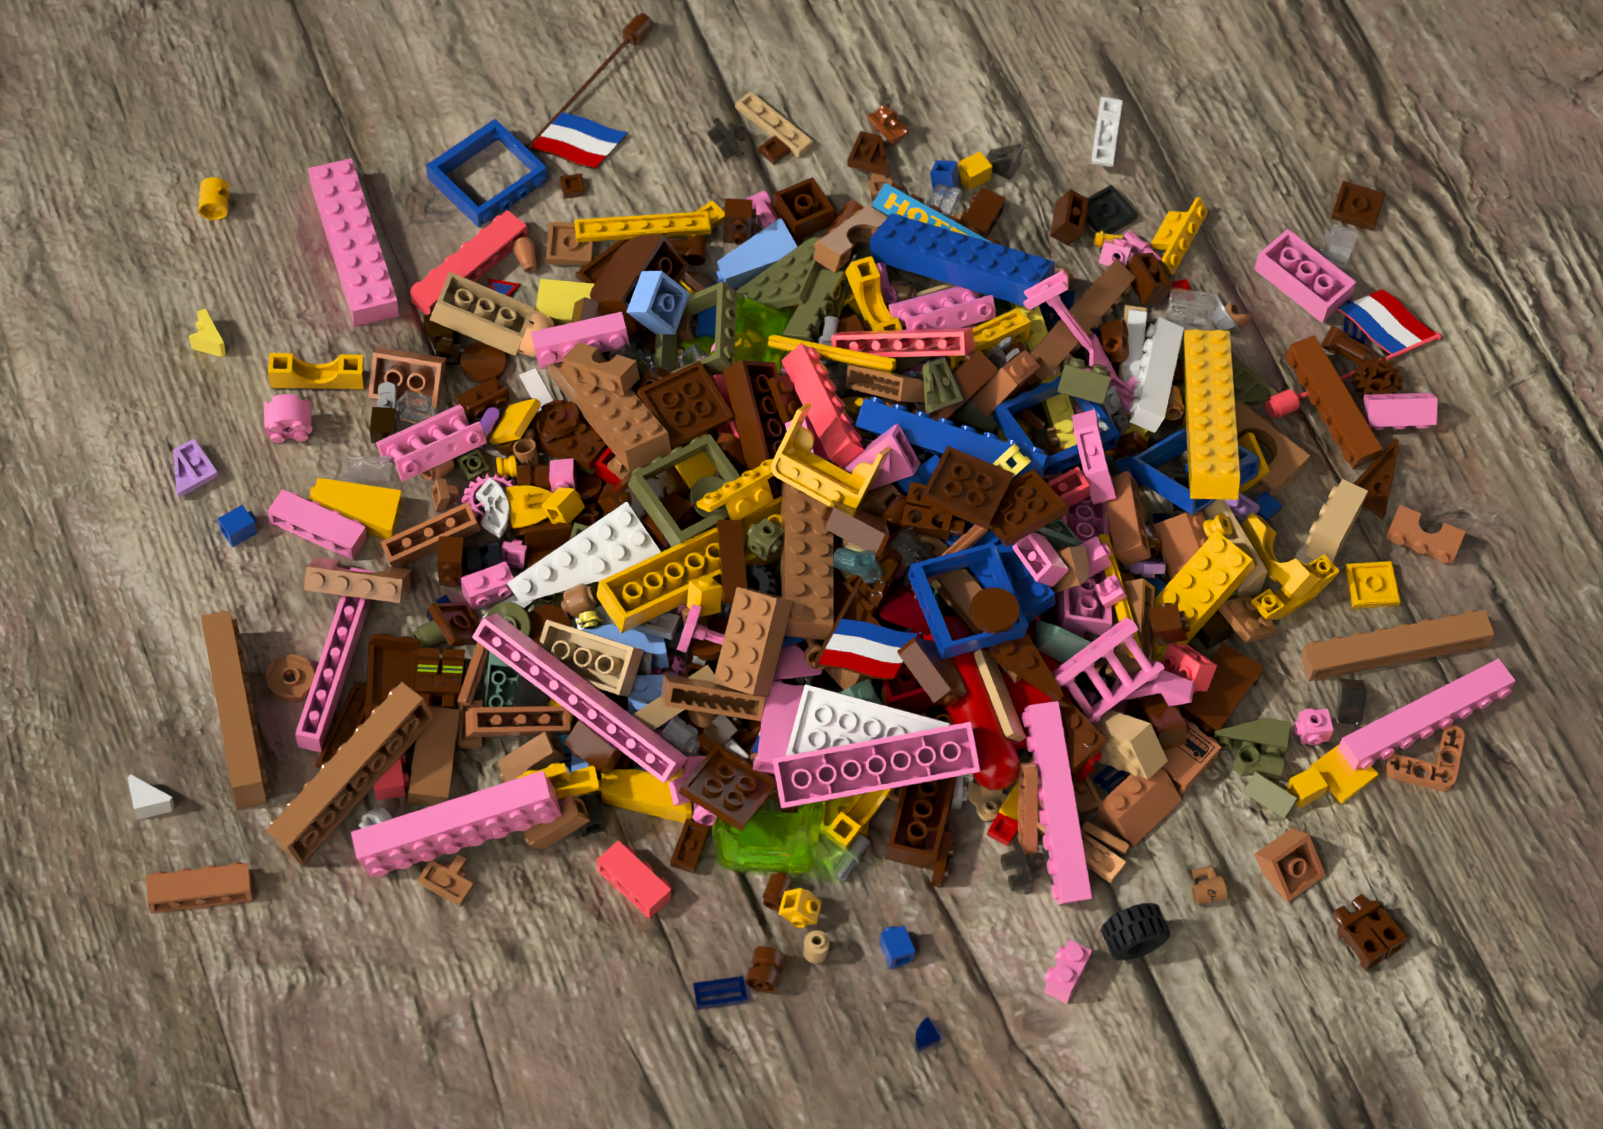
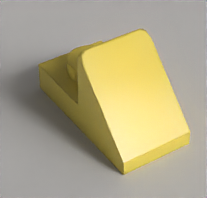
[189,308,226,357]

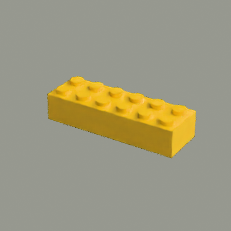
[1152,530,1255,663]

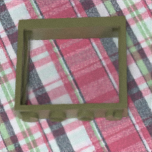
[654,282,738,377]
[628,434,740,547]

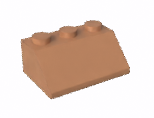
[368,347,447,408]
[1152,511,1209,580]
[1096,768,1182,848]

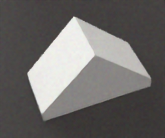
[128,774,175,820]

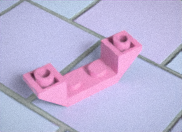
[1072,409,1117,505]
[1110,670,1195,714]

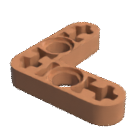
[1385,725,1465,792]

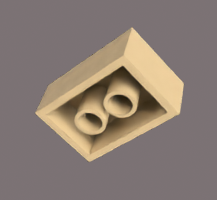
[1305,479,1368,563]
[1093,709,1168,779]

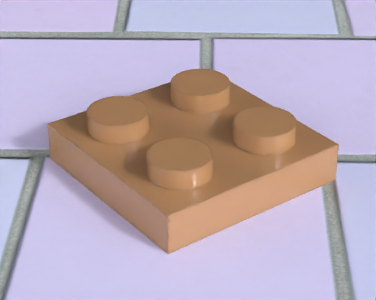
[546,222,593,266]
[1218,596,1278,643]

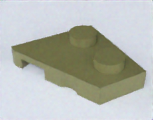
[923,357,964,414]
[1233,365,1278,406]

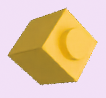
[958,151,993,190]
[541,487,585,524]
[687,576,723,617]
[1286,766,1328,809]

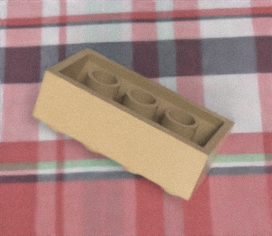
[1203,499,1268,599]

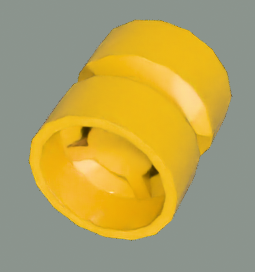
[198,177,230,220]

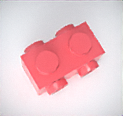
[1161,643,1217,693]

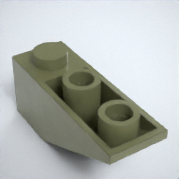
[1213,718,1291,758]

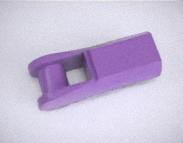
[477,407,500,449]

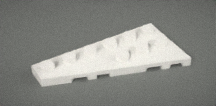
[507,502,661,603]
[786,684,950,756]

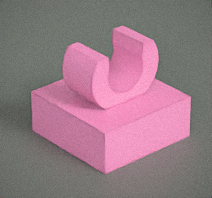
[501,539,527,570]
[1094,574,1127,609]

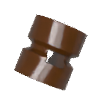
[517,464,551,488]
[745,946,786,993]

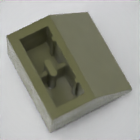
[1057,357,1111,404]

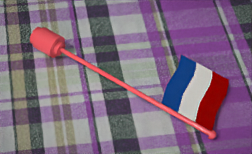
[1265,289,1442,418]

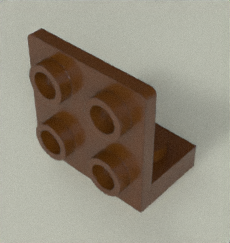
[524,522,573,568]

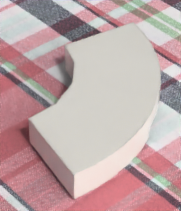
[476,478,510,538]

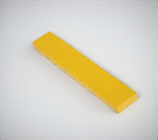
[574,211,711,243]

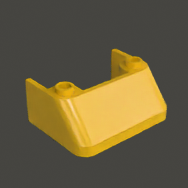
[771,403,892,509]

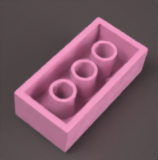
[1254,229,1356,323]

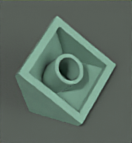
[1036,619,1091,663]

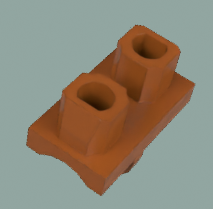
[867,104,909,146]

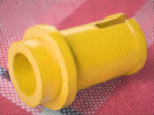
[1093,230,1123,248]

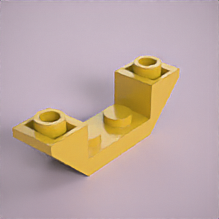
[1251,554,1339,620]

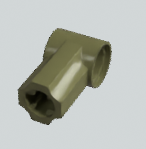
[1232,745,1285,780]

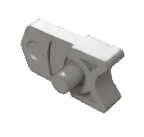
[377,381,397,415]

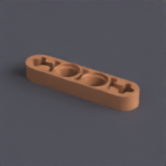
[1018,762,1038,857]

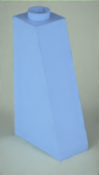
[714,218,797,289]
[581,624,669,669]

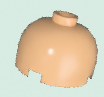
[518,310,555,357]

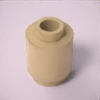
[803,930,830,964]

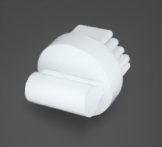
[358,807,392,829]

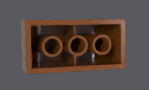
[590,234,688,333]

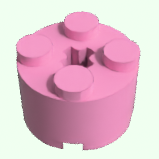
[264,394,312,443]

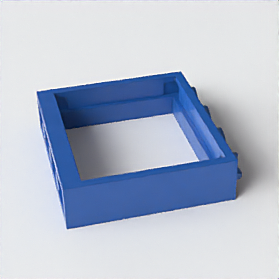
[426,119,547,228]
[993,375,1120,474]
[1131,426,1259,515]
[908,542,1029,659]

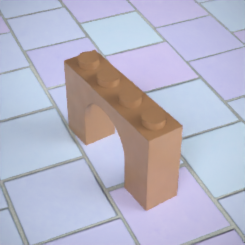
[1235,401,1310,498]
[304,557,412,603]
[498,731,591,850]

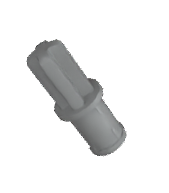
[833,835,870,881]

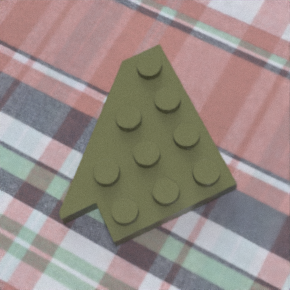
[735,236,825,314]

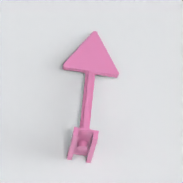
[1023,270,1118,378]
[677,604,822,681]

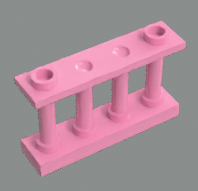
[889,286,996,330]
[376,404,487,482]
[1051,617,1164,725]

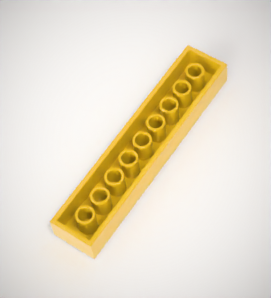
[1182,329,1240,500]
[596,497,781,634]

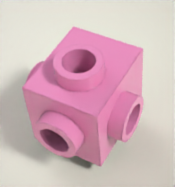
[1099,238,1134,268]
[1294,708,1333,745]

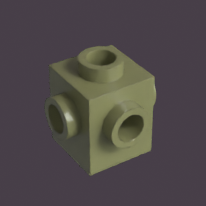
[746,518,784,562]

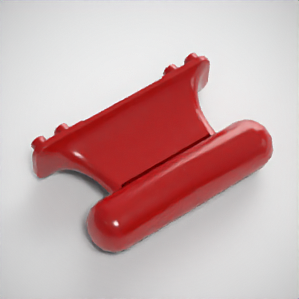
[923,615,1101,790]

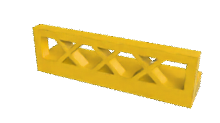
[948,308,1031,371]

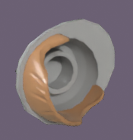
[1212,293,1252,334]

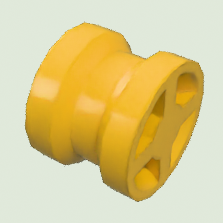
[496,455,517,479]
[1203,513,1233,538]

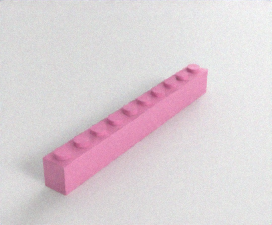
[472,613,687,783]

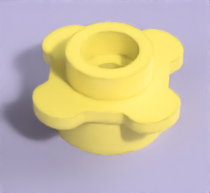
[576,611,603,629]

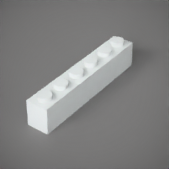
[1129,317,1184,433]

